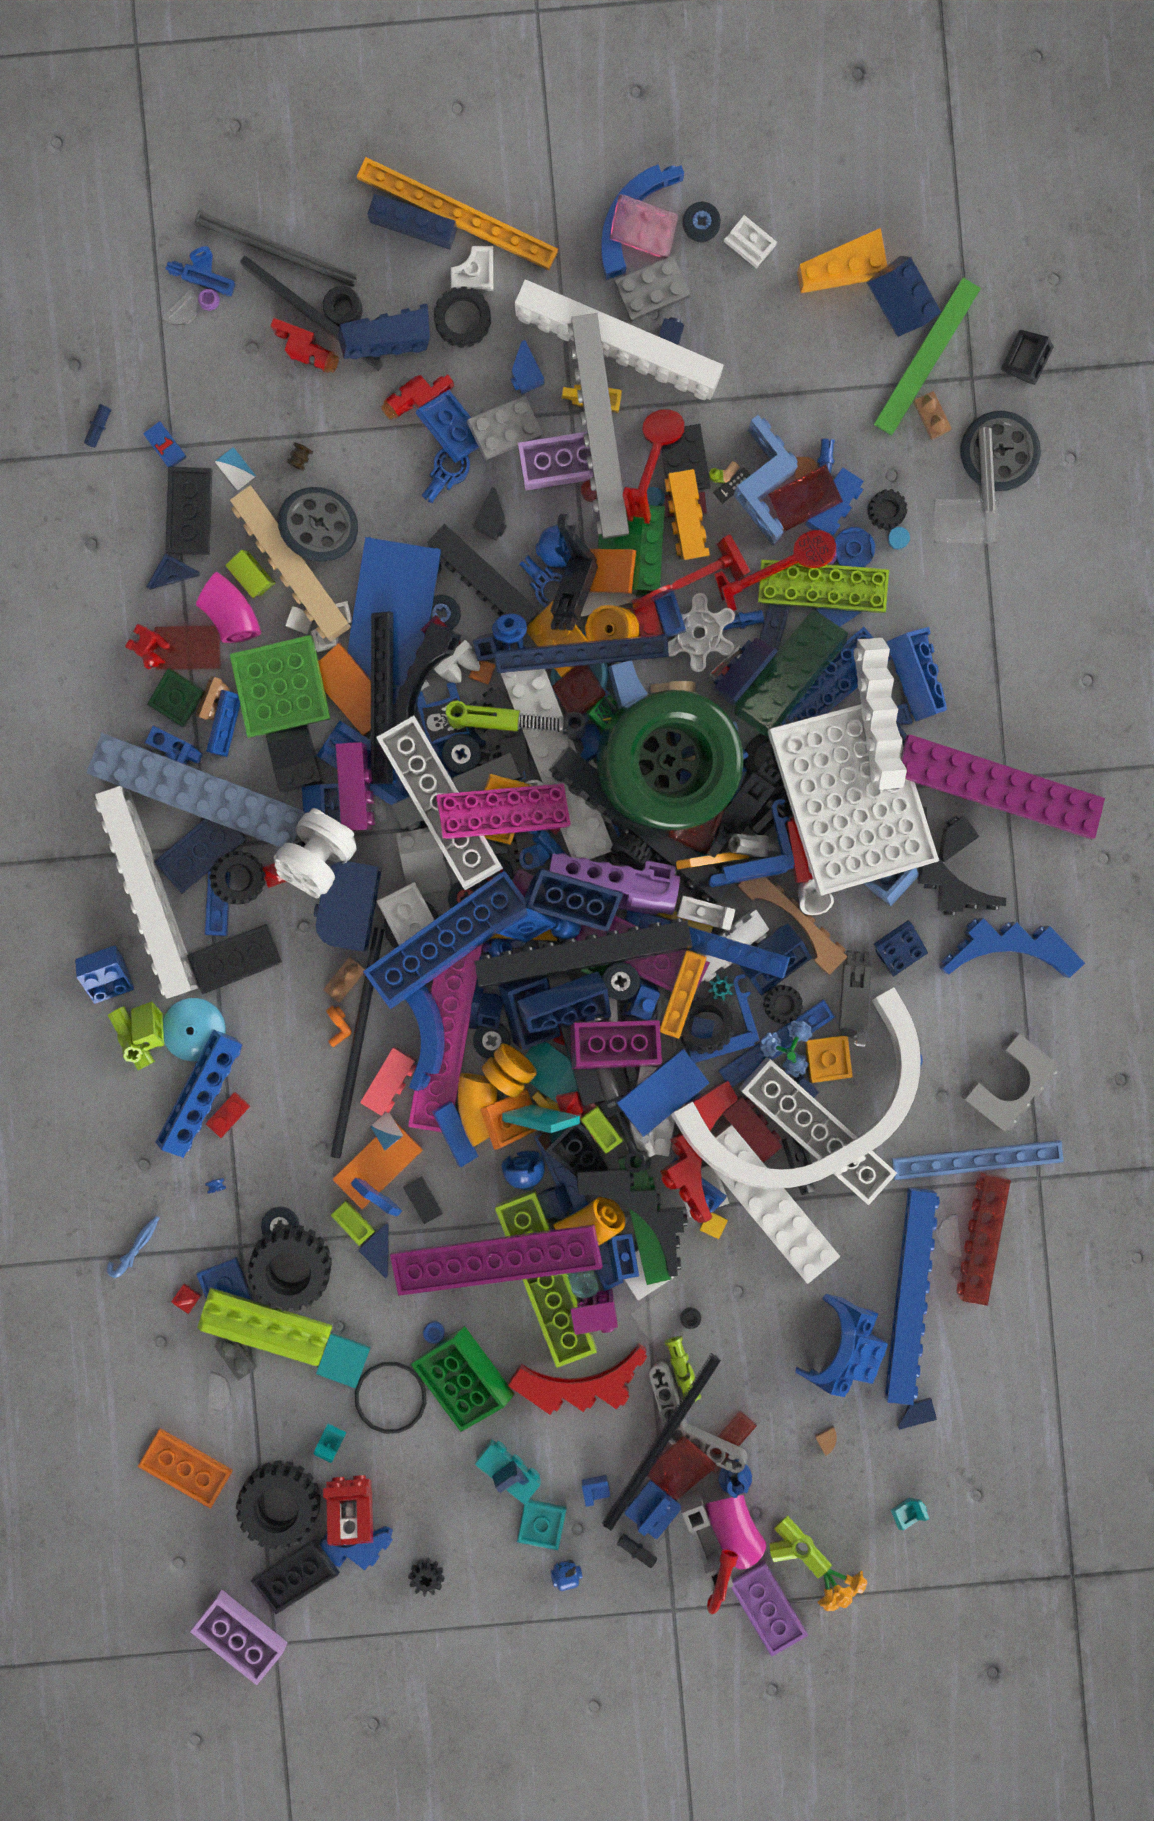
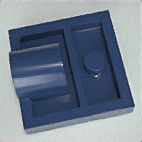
[873,920,928,977]

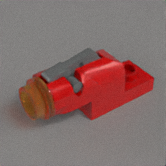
[270,318,339,373]
[380,374,455,421]

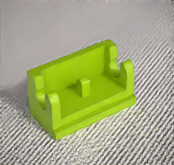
[225,550,276,598]
[131,1001,164,1050]

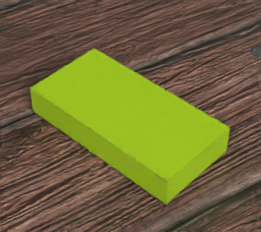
[580,1106,623,1153]
[331,1200,375,1246]

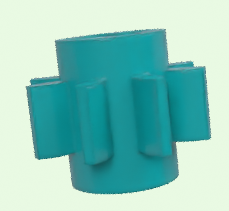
[707,975,734,1001]

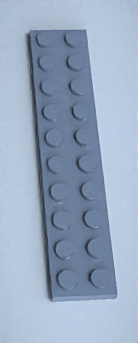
[86,733,304,847]

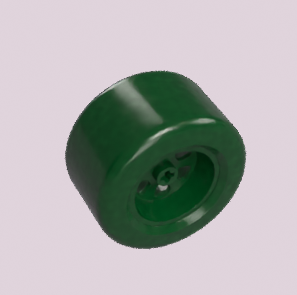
[597,690,744,830]

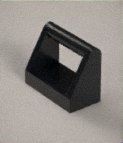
[1001,330,1054,385]

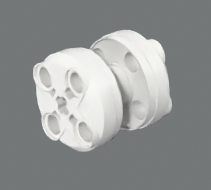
[274,808,357,898]

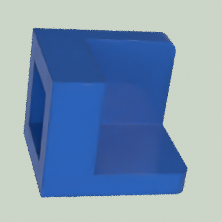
[582,1475,610,1507]

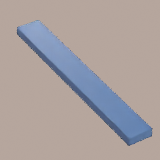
[892,1140,1064,1180]

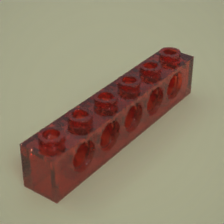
[956,1172,1011,1306]

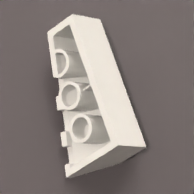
[696,909,769,982]

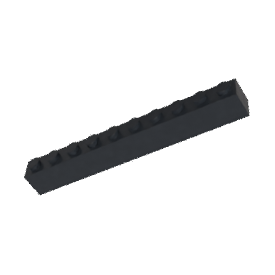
[548,747,732,904]
[474,918,692,989]

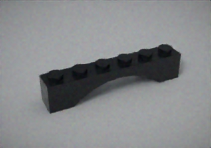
[393,622,462,727]

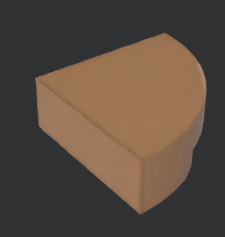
[815,1426,837,1456]

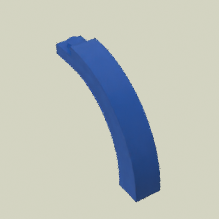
[601,164,684,280]
[405,985,445,1091]

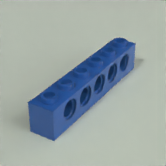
[155,1029,242,1158]

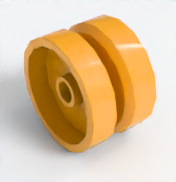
[585,605,639,642]
[482,1043,537,1097]

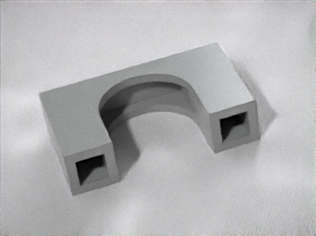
[961,1032,1059,1132]
[679,1489,733,1593]

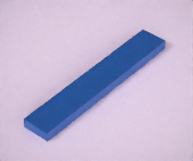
[718,999,835,1087]

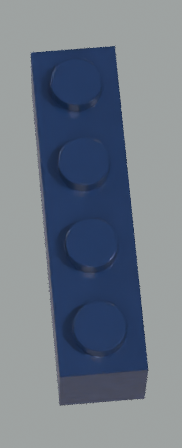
[367,194,457,250]

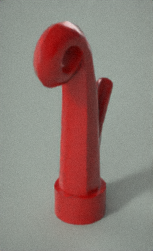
[707,1549,739,1615]

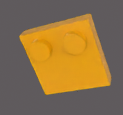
[805,1035,853,1083]

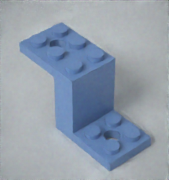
[733,415,798,545]

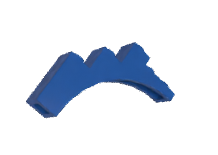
[939,918,1085,978]

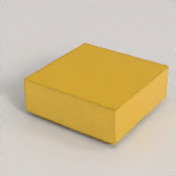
[699,1212,728,1239]

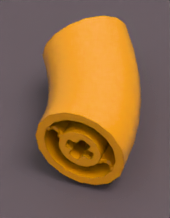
[458,1073,498,1147]
[553,1197,625,1246]

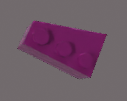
[571,1288,618,1335]

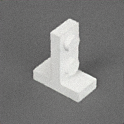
[677,896,735,930]

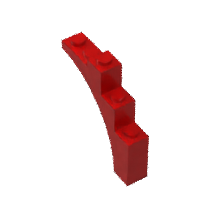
[660,1081,739,1223]
[508,1343,647,1415]

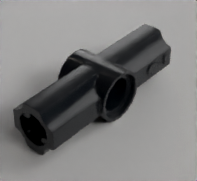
[748,787,791,835]

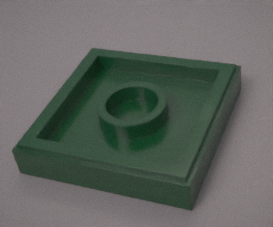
[147,668,205,727]

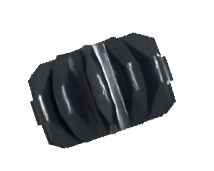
[408,1558,445,1597]

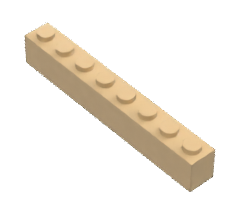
[230,485,351,642]

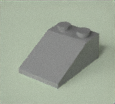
[396,828,451,895]

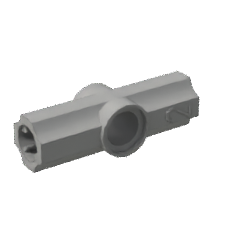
[728,834,781,860]

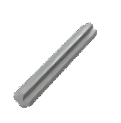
[979,427,996,513]

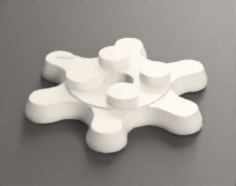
[668,593,735,672]

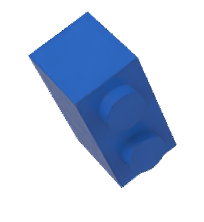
[607,1234,639,1280]

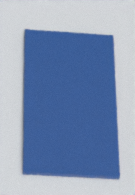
[347,537,441,686]

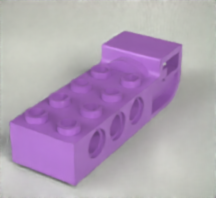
[549,853,680,915]

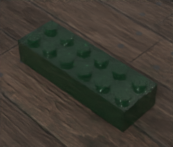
[734,609,848,738]

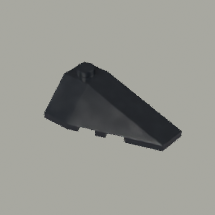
[538,1123,608,1177]

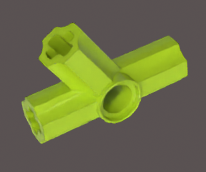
[108,1006,155,1071]
[769,1515,832,1578]

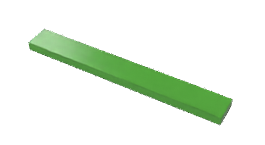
[874,277,981,436]

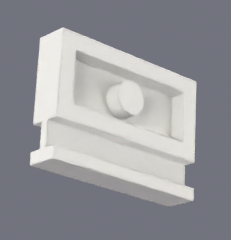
[724,215,777,269]

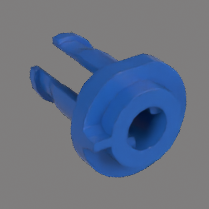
[492,614,527,650]
[718,1459,752,1498]

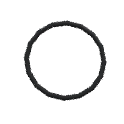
[355,1362,427,1434]

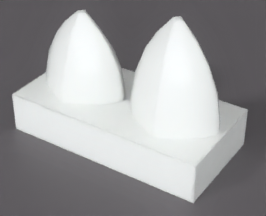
[434,640,480,683]

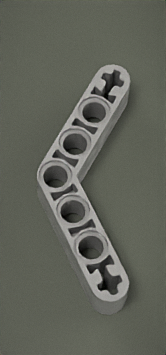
[649,1360,748,1473]

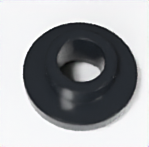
[680,1307,701,1329]

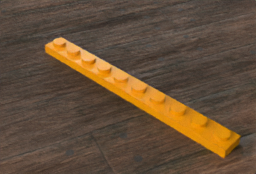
[357,157,558,271]

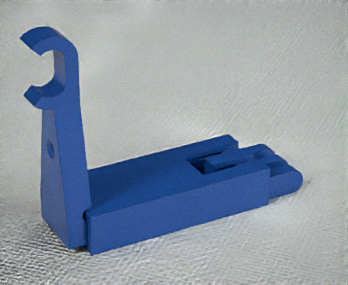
[709,799,795,887]
[688,974,760,1063]

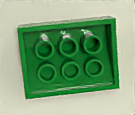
[598,505,665,596]
[411,1326,515,1432]

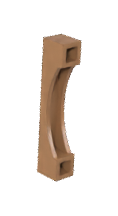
[736,876,848,975]

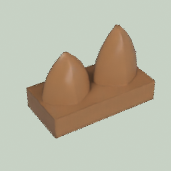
[913,391,952,440]
[195,676,231,720]
[323,957,366,1003]

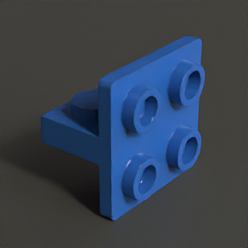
[625,1480,681,1539]

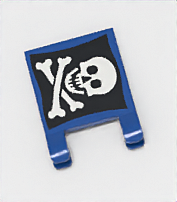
[417,682,470,746]

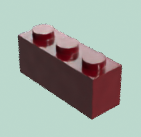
[723,1095,783,1163]

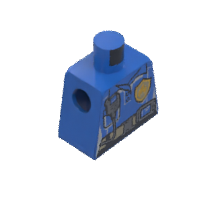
[620,979,660,1021]

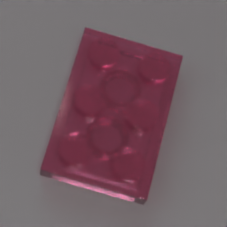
[609,194,678,259]

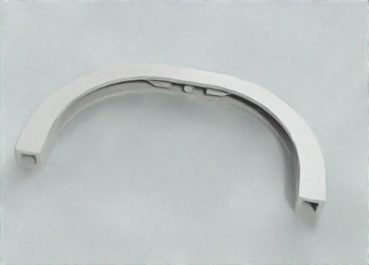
[671,987,921,1189]

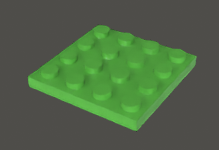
[230,635,330,738]

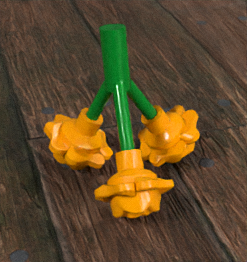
[817,1569,867,1611]

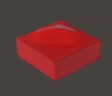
[263,863,287,888]
[556,1091,583,1115]
[171,1283,202,1314]

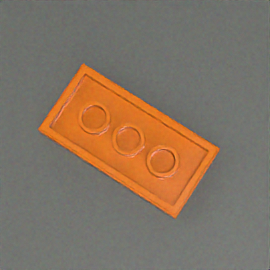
[318,643,371,736]
[332,1120,423,1209]
[137,1428,233,1509]

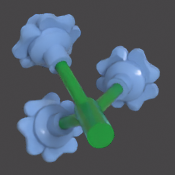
[759,1021,813,1078]

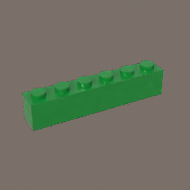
[618,1155,672,1285]

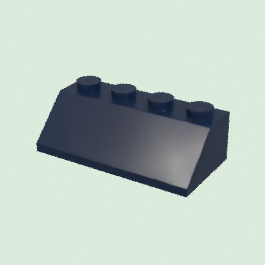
[524,868,623,932]

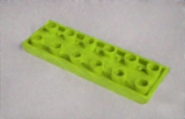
[758,559,889,613]
[197,1288,333,1366]

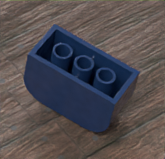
[314,861,382,952]

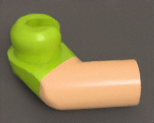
[709,461,740,483]

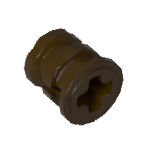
[286,442,313,471]

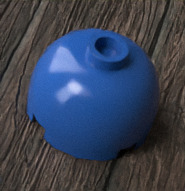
[536,525,571,568]
[501,1151,545,1190]

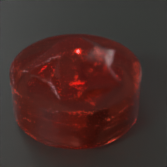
[581,480,597,502]

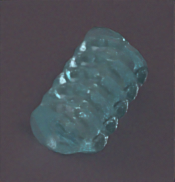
[567,1270,598,1298]

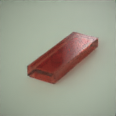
[699,1410,757,1474]

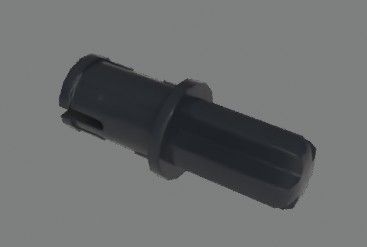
[617,1533,657,1568]

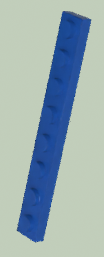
[625,910,790,978]

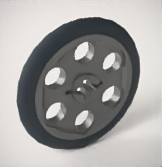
[960,411,1041,491]
[278,487,358,562]

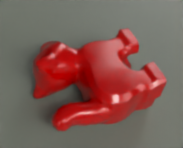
[125,624,170,669]

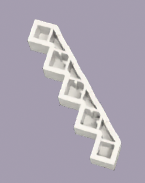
[854,638,907,790]

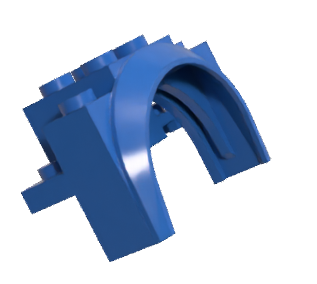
[796,1294,888,1397]

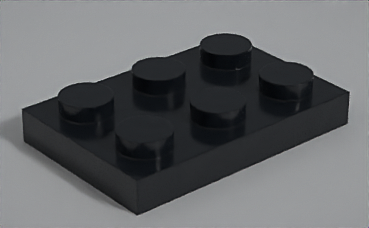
[661,424,711,495]

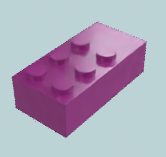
[336,742,376,831]
[570,1020,662,1069]

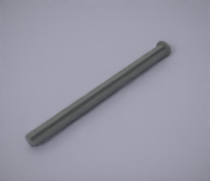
[195,209,358,286]

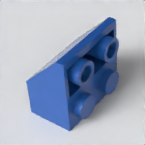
[302,783,341,824]
[75,945,134,1004]

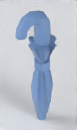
[107,1215,160,1278]

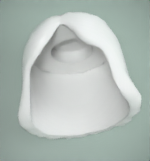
[798,879,834,915]

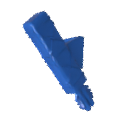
[165,246,236,296]
[519,830,570,869]

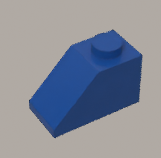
[510,340,544,395]

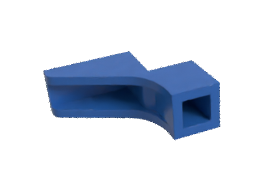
[319,1526,393,1571]

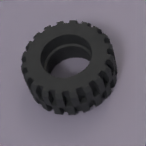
[247,1224,332,1312]
[236,1460,321,1550]

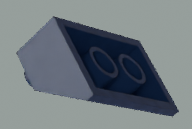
[866,256,941,337]
[713,638,778,706]
[739,923,812,996]
[499,977,561,1050]

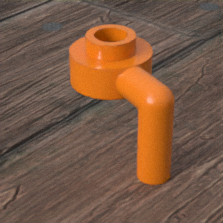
[326,1005,352,1047]

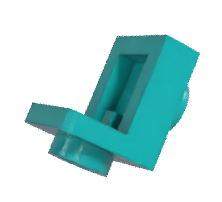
[313,1423,347,1463]
[891,1498,929,1531]

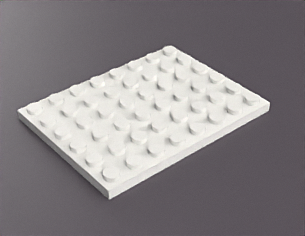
[768,704,939,896]

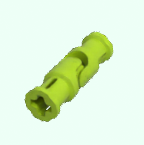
[664,1336,701,1401]

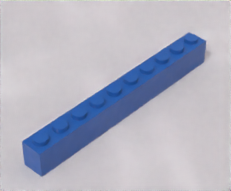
[884,1187,940,1405]

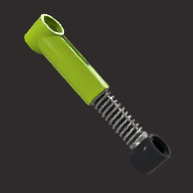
[446,701,586,740]

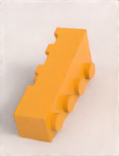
[797,228,887,293]
[664,469,710,560]

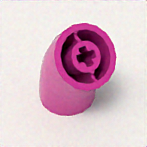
[196,572,262,643]
[705,1495,766,1569]

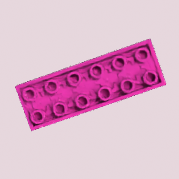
[436,784,571,839]

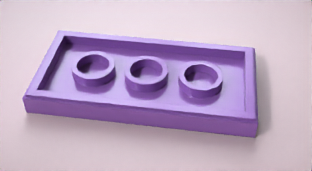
[731,1560,808,1657]

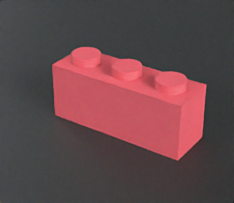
[360,1047,417,1116]

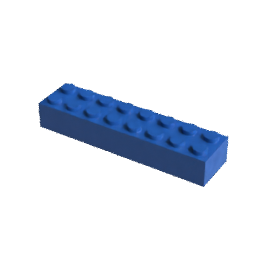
[363,871,526,1010]

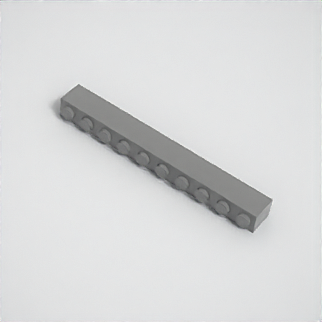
[567,313,629,539]

